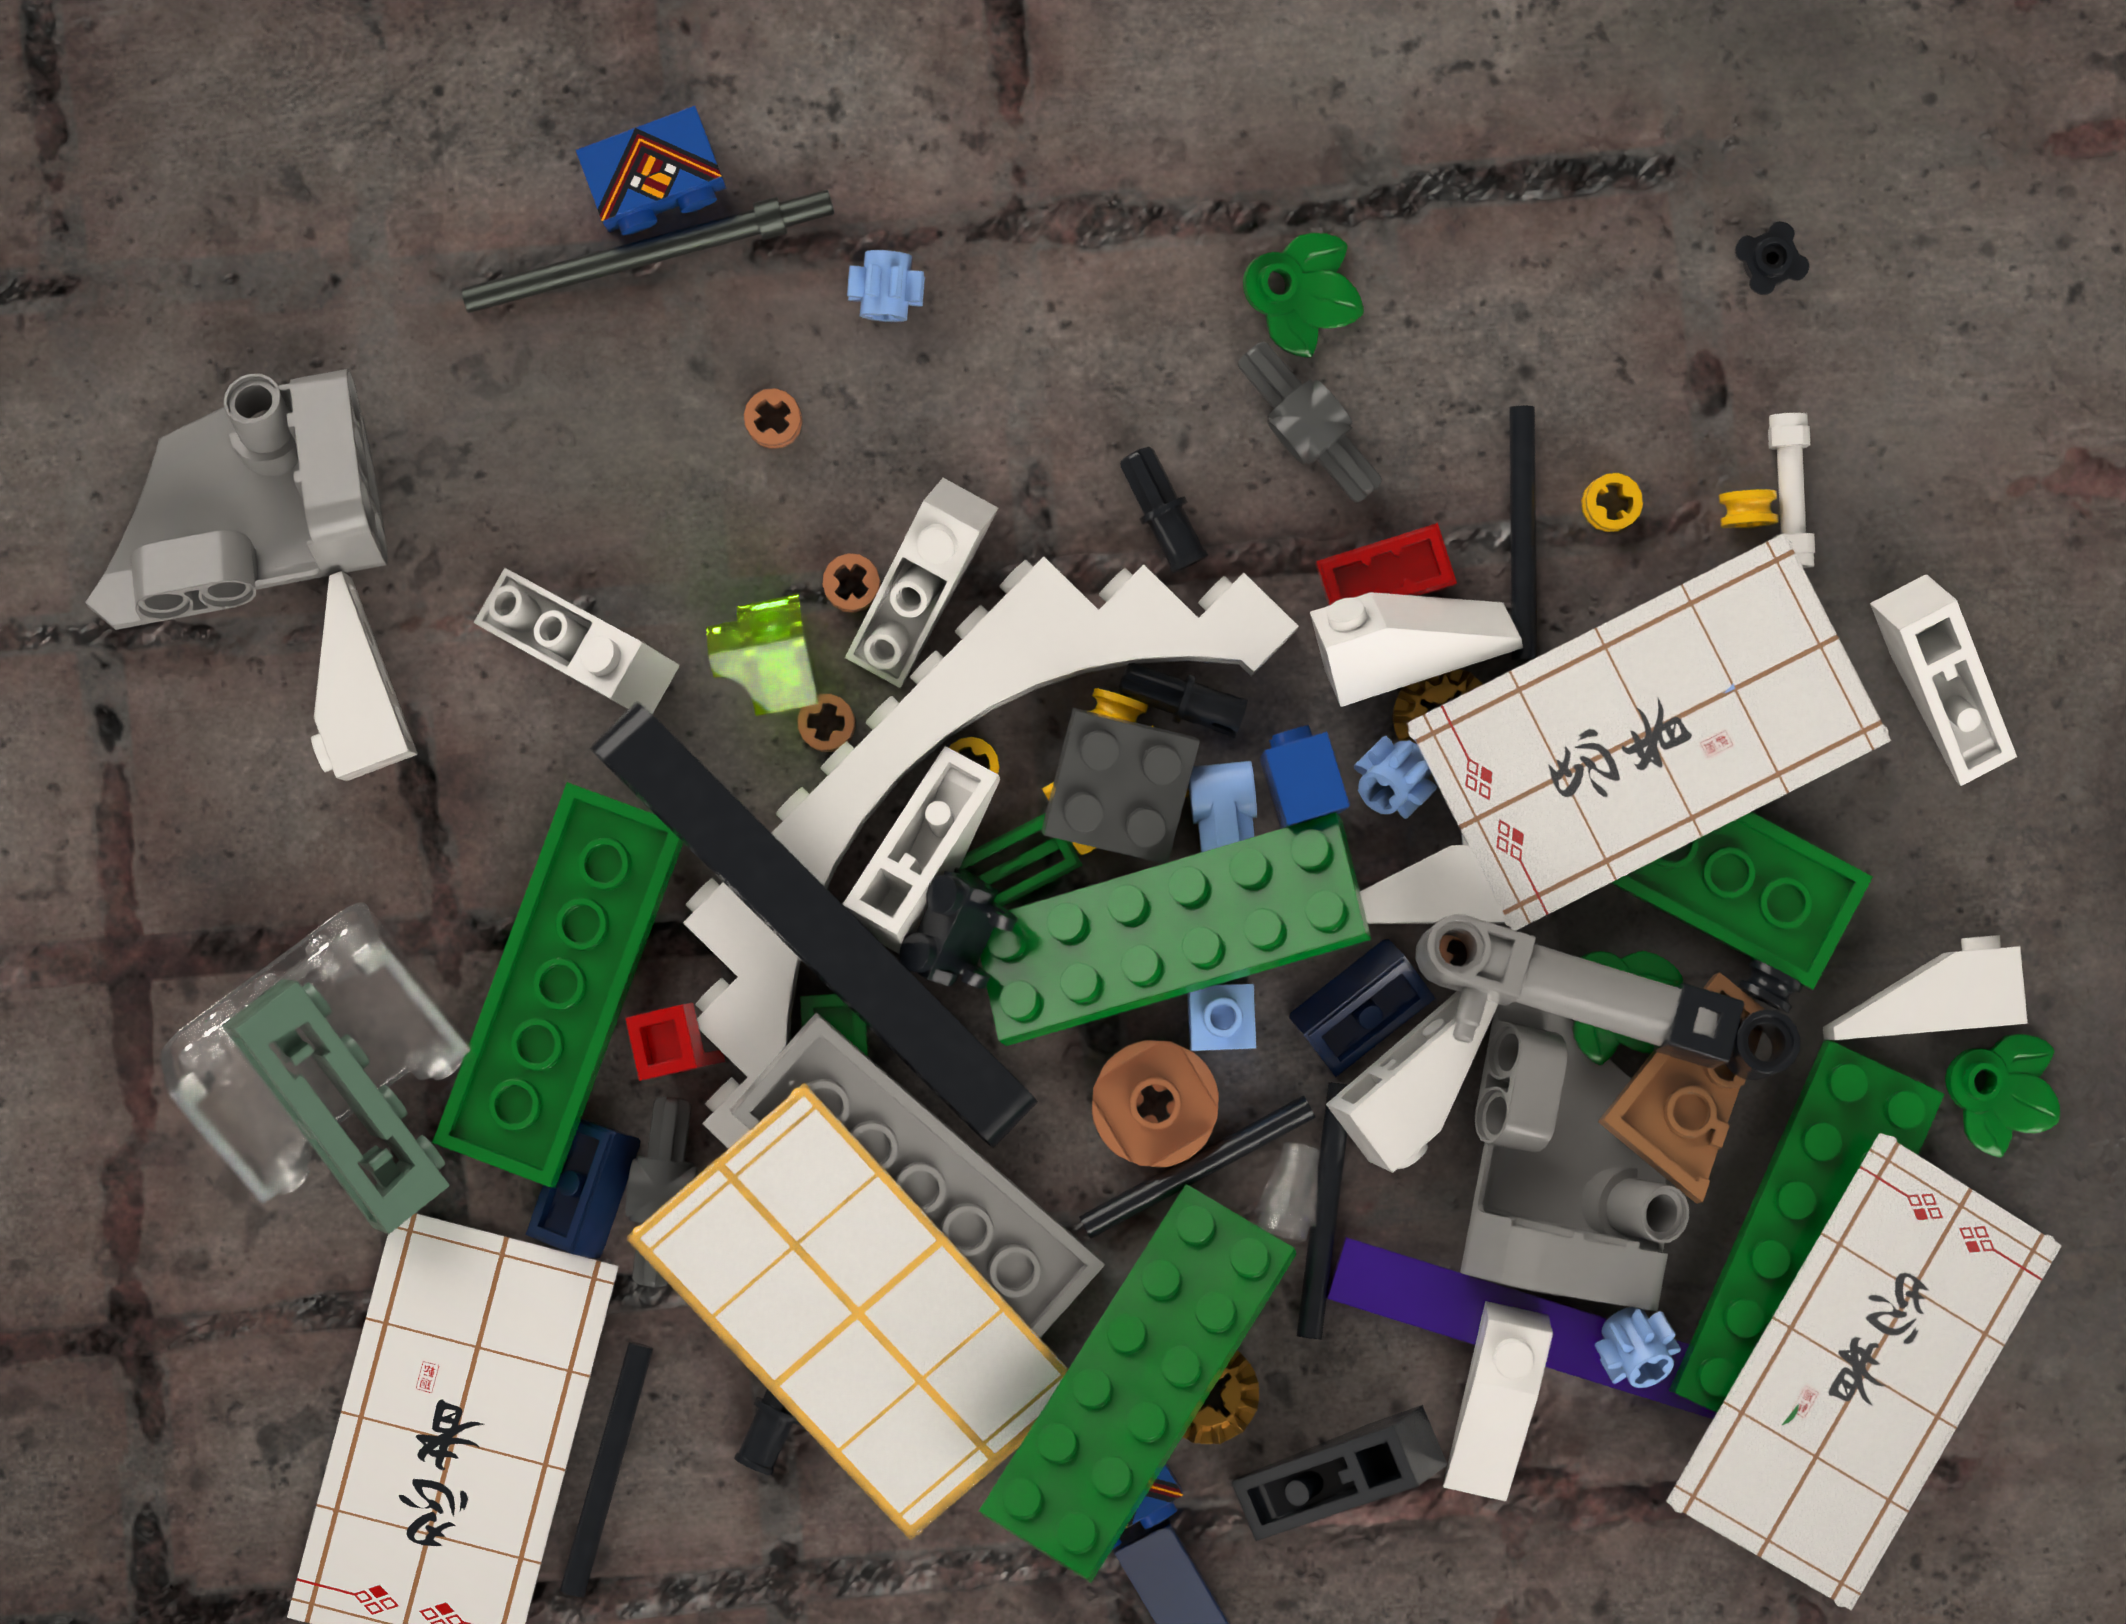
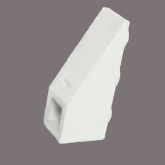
[845,478,998,688]
[474,568,680,714]

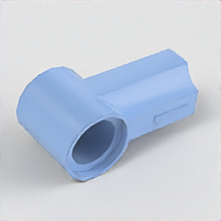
[1189,761,1257,852]

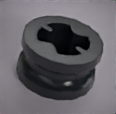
[1737,959,1803,1014]

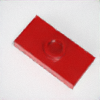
[1315,523,1457,606]

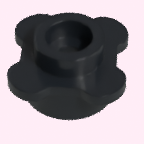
[1735,221,1809,295]

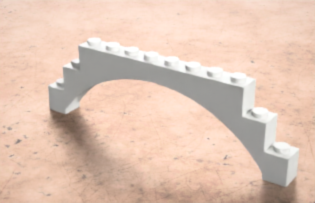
[683,556,1299,1149]

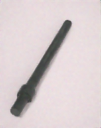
[461,190,835,313]

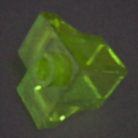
[706,594,819,716]

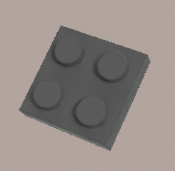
[1041,708,1200,864]

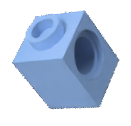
[1187,984,1256,1051]

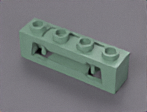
[222,979,450,1234]

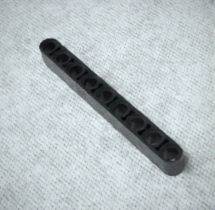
[590,701,1038,1148]

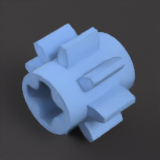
[847,250,925,322]
[1354,736,1437,819]
[1595,1307,1681,1388]

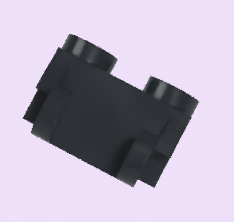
[900,867,1018,989]

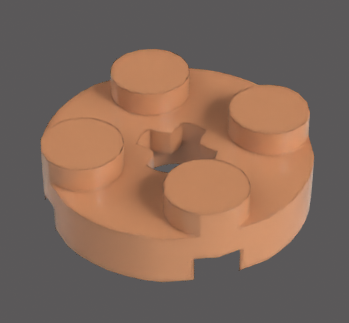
[1092,1040,1219,1167]

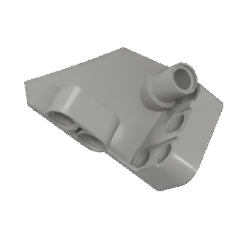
[85,368,388,630]
[1460,1002,1689,1311]

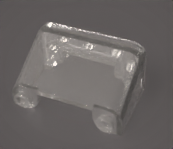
[160,902,471,1204]

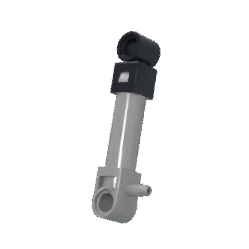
[1416,914,1800,1081]

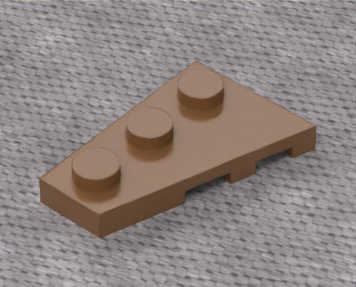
[1598,972,1764,1204]

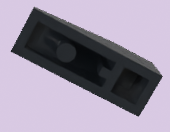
[1231,1405,1447,1541]

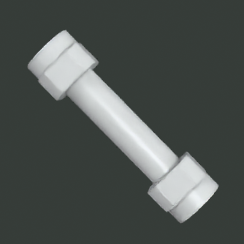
[1768,413,1815,568]

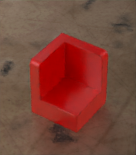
[625,1002,726,1081]

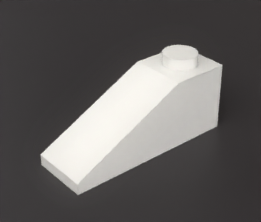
[311,571,418,781]
[1870,574,2017,786]
[1310,592,1523,707]
[842,746,1000,954]
[1360,834,1508,924]
[1823,935,2028,1040]
[1326,991,1499,1173]
[1443,1301,1553,1501]

